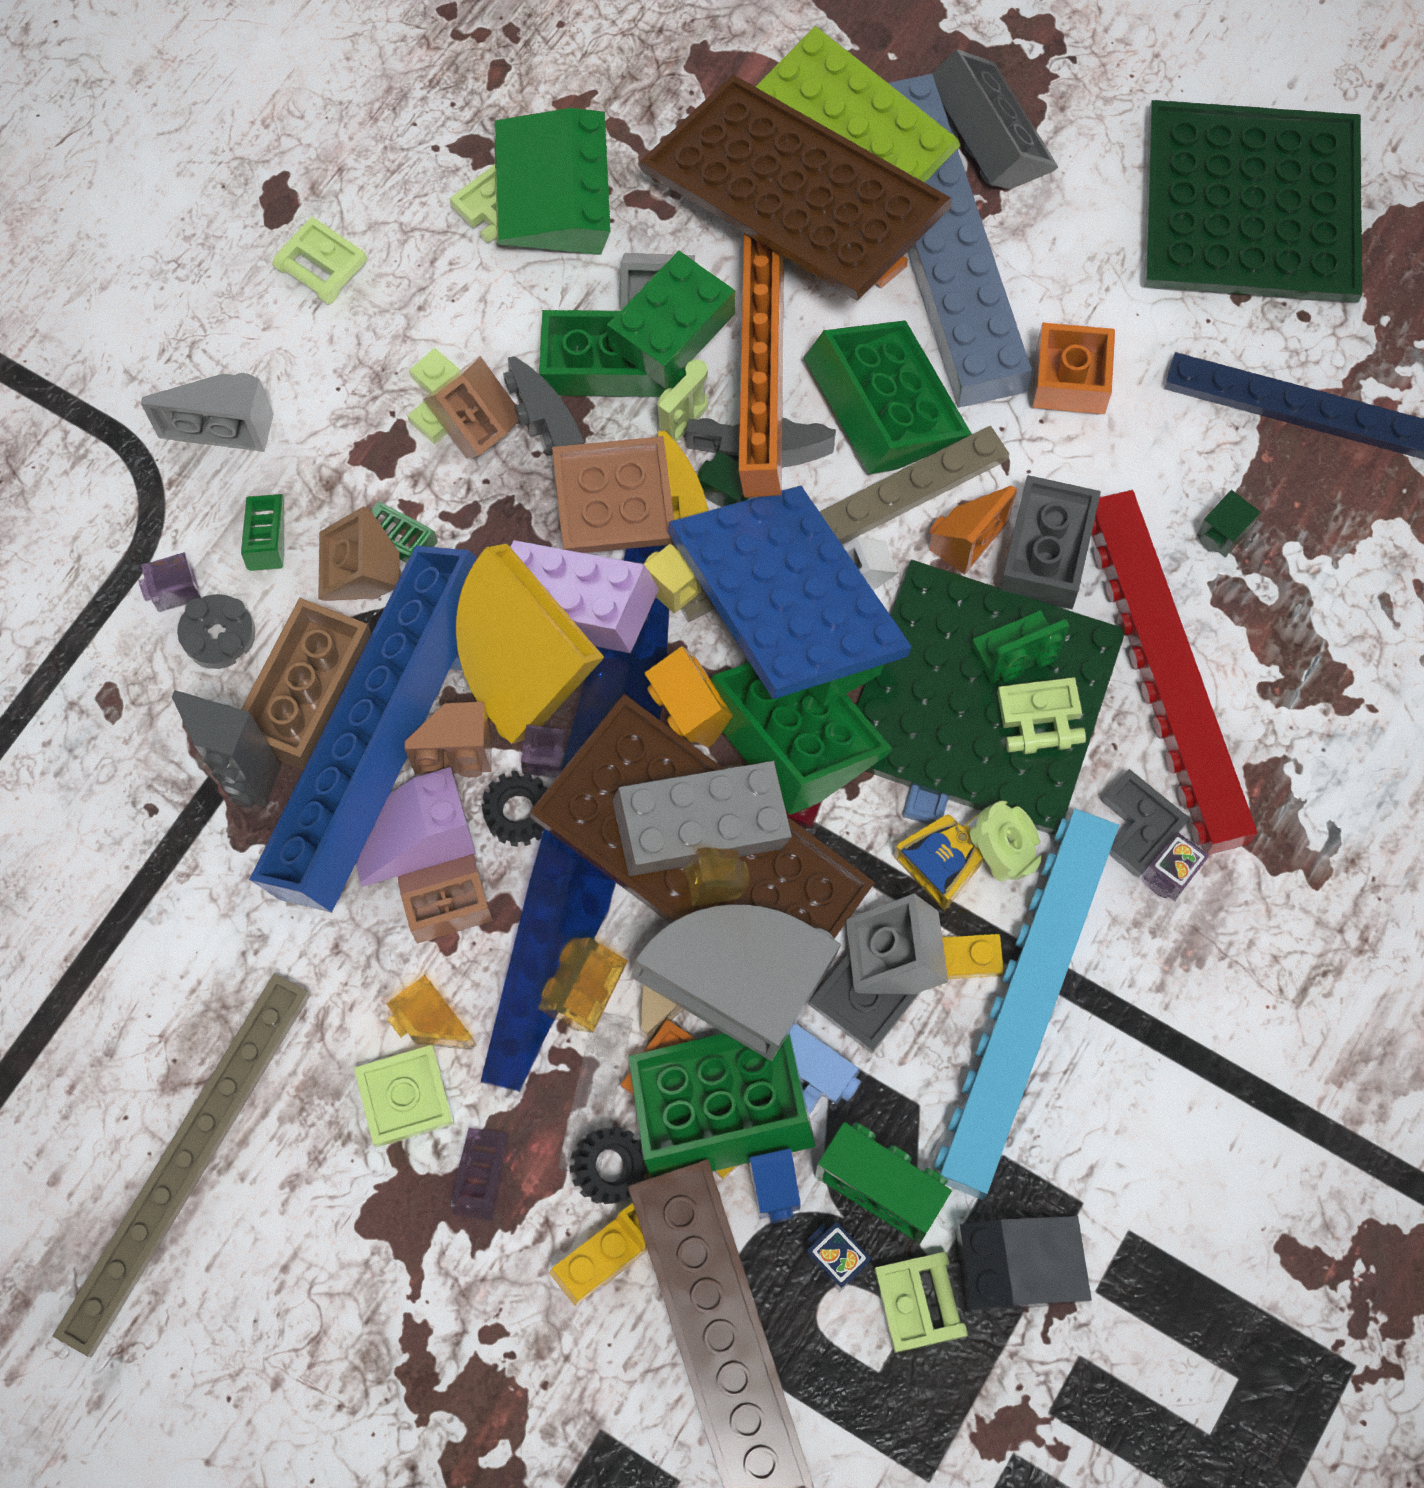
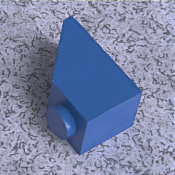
[749,1149,801,1223]

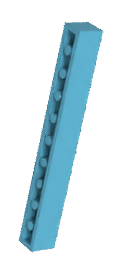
[934,809,1119,1200]

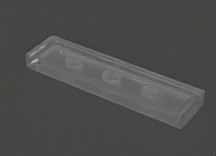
[558,1010,633,1175]

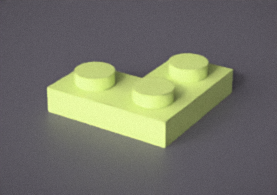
[408,348,460,445]

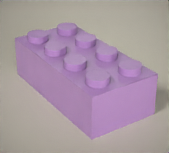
[511,540,659,653]

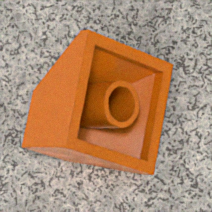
[929,485,1017,575]

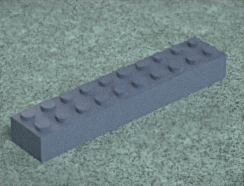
[889,74,1032,408]

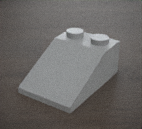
[141,373,274,452]

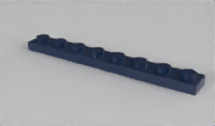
[1164,352,1424,460]

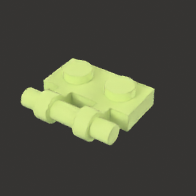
[449,164,497,243]
[997,677,1086,754]

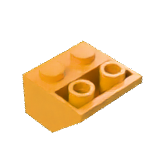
[645,646,733,748]

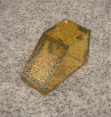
[684,847,750,907]
[386,975,477,1050]

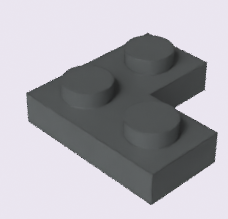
[1103,769,1190,878]

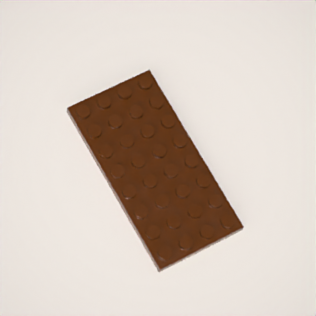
[640,74,951,301]
[528,694,875,939]

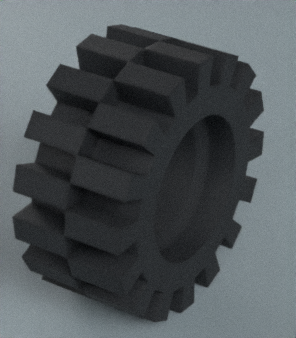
[482,771,548,847]
[569,1127,649,1204]

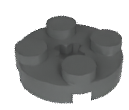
[177,594,255,669]

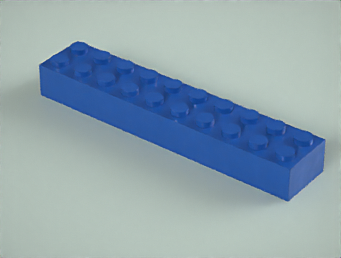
[249,546,478,913]

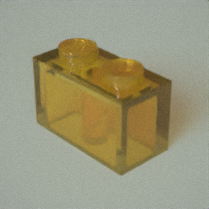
[538,938,628,1032]

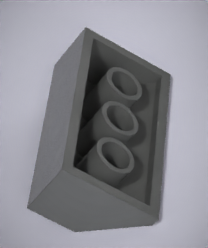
[932,49,1058,189]
[172,690,282,808]

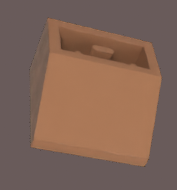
[423,356,518,459]
[405,702,492,777]
[398,854,493,944]

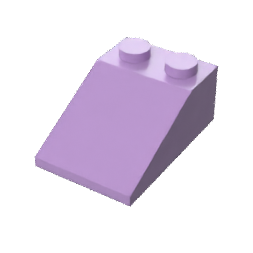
[356,767,476,887]

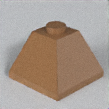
[318,506,401,601]

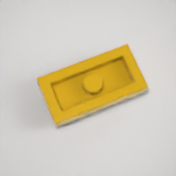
[942,934,1004,980]

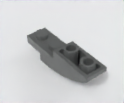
[503,356,585,481]
[686,417,836,468]

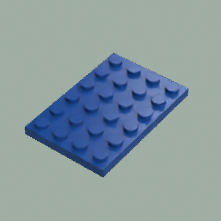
[667,485,912,699]

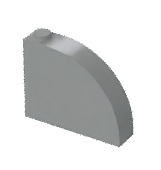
[631,905,841,1061]

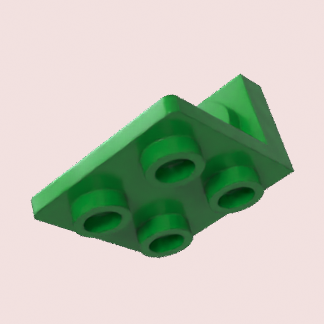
[971,610,1070,683]

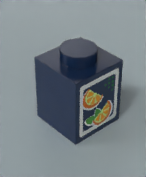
[805,1222,872,1293]

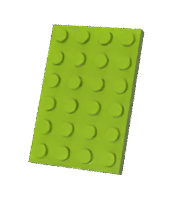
[756,25,961,183]

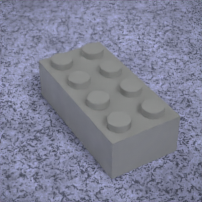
[612,761,792,876]

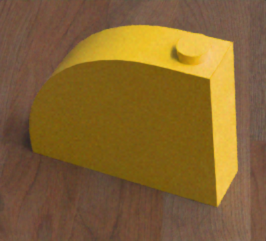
[456,544,604,744]

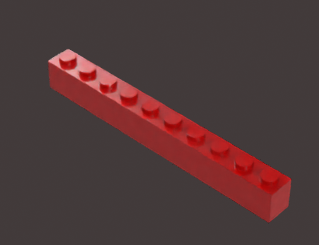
[1091,489,1258,856]

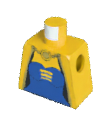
[894,814,984,911]

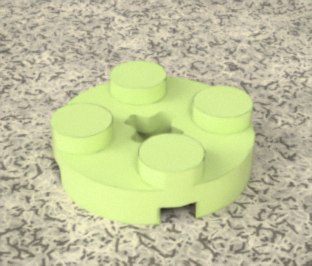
[970,801,1041,882]

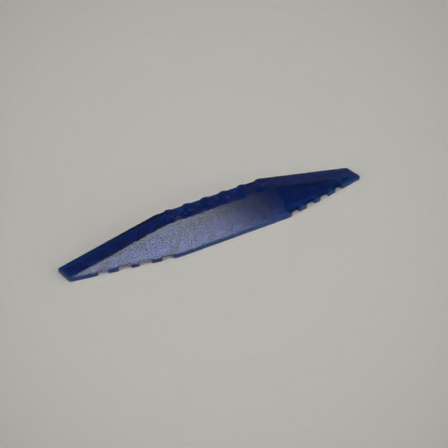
[480,544,673,1092]

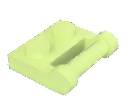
[272,216,368,304]
[657,359,708,443]
[874,1252,968,1353]

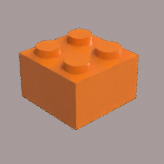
[1032,322,1115,414]

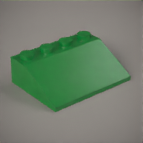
[494,108,611,255]
[804,320,972,475]
[711,662,892,815]
[628,1033,816,1178]

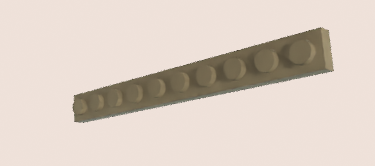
[680,425,1010,623]
[52,973,311,1358]

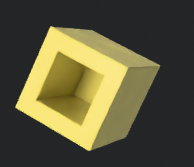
[644,544,702,614]

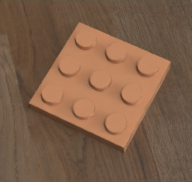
[552,436,675,553]

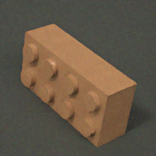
[241,597,372,770]

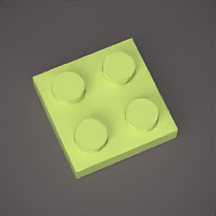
[354,1045,454,1148]

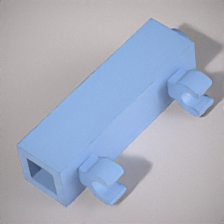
[790,1023,861,1115]

